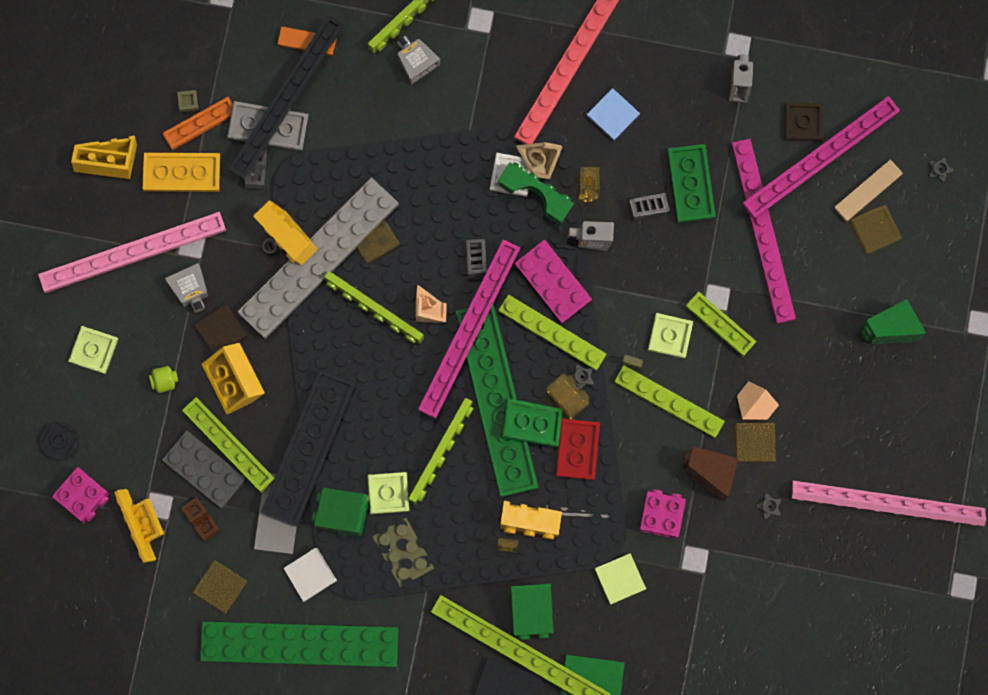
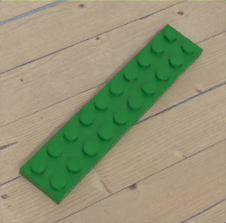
[456,304,538,497]
[200,622,399,667]

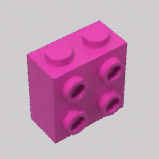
[52,467,109,523]
[639,489,686,539]

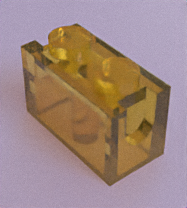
[579,167,600,202]
[546,373,589,420]

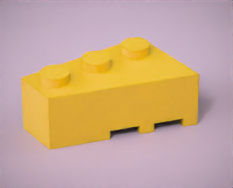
[71,136,137,179]
[254,200,318,265]
[500,501,562,540]

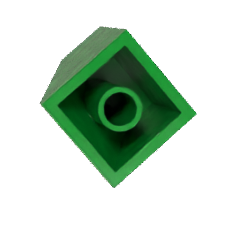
[861,299,926,344]
[312,488,369,538]
[511,584,553,640]

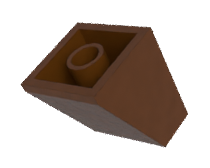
[683,446,739,501]

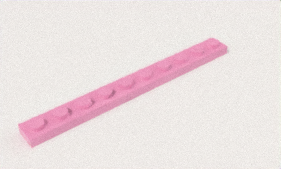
[38,212,226,293]
[792,481,986,526]

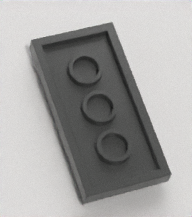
[162,431,247,509]

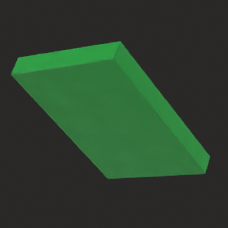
[501,398,563,448]
[561,655,625,695]

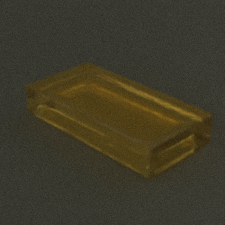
[497,538,518,553]

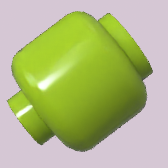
[149,366,178,393]

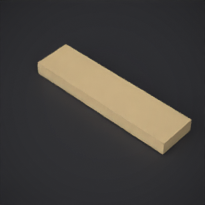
[834,160,903,222]

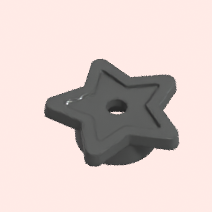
[930,158,953,182]
[569,365,594,389]
[757,494,781,519]

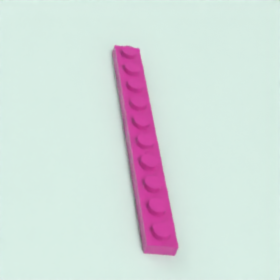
[742,96,900,219]
[731,139,796,324]
[418,239,520,419]

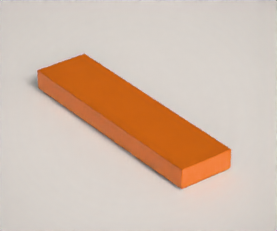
[163,97,233,150]

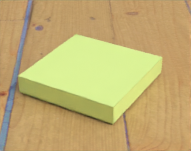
[648,313,693,359]
[68,326,118,374]
[368,472,409,514]
[595,553,646,605]

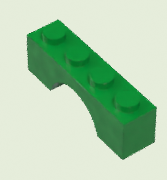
[495,162,574,225]

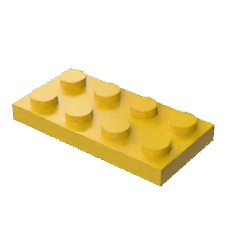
[143,153,221,192]

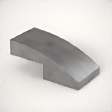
[245,149,267,189]

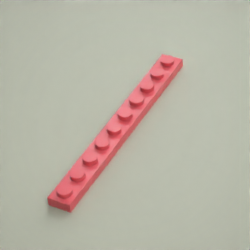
[514,0,620,145]

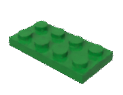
[667,144,716,223]

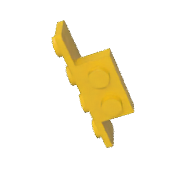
[114,489,164,563]

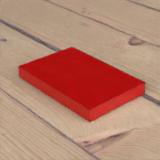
[556,419,600,480]

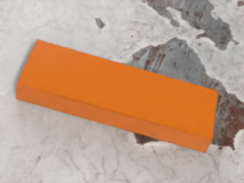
[278,26,337,56]

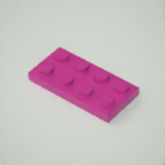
[515,240,592,323]

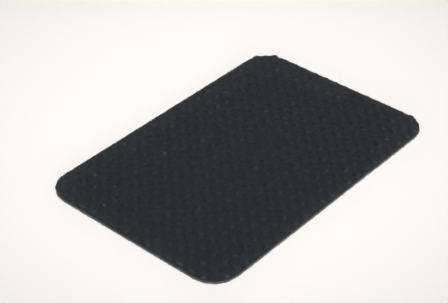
[272,123,626,600]

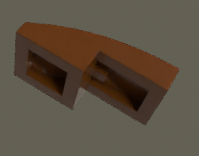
[181,497,221,542]

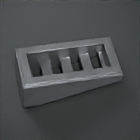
[628,193,670,221]
[466,239,487,280]

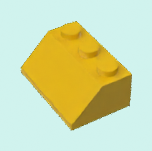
[202,343,265,414]

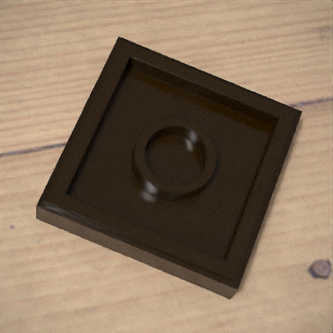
[785,102,823,141]
[195,304,247,354]

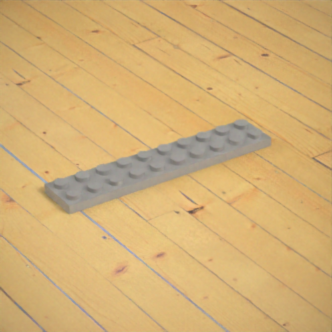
[238,177,399,339]

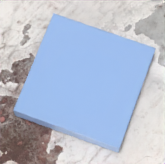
[587,88,640,141]

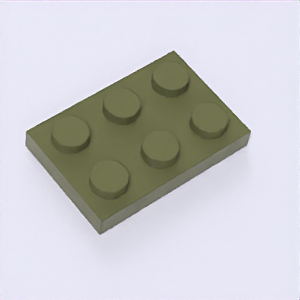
[372,518,434,587]

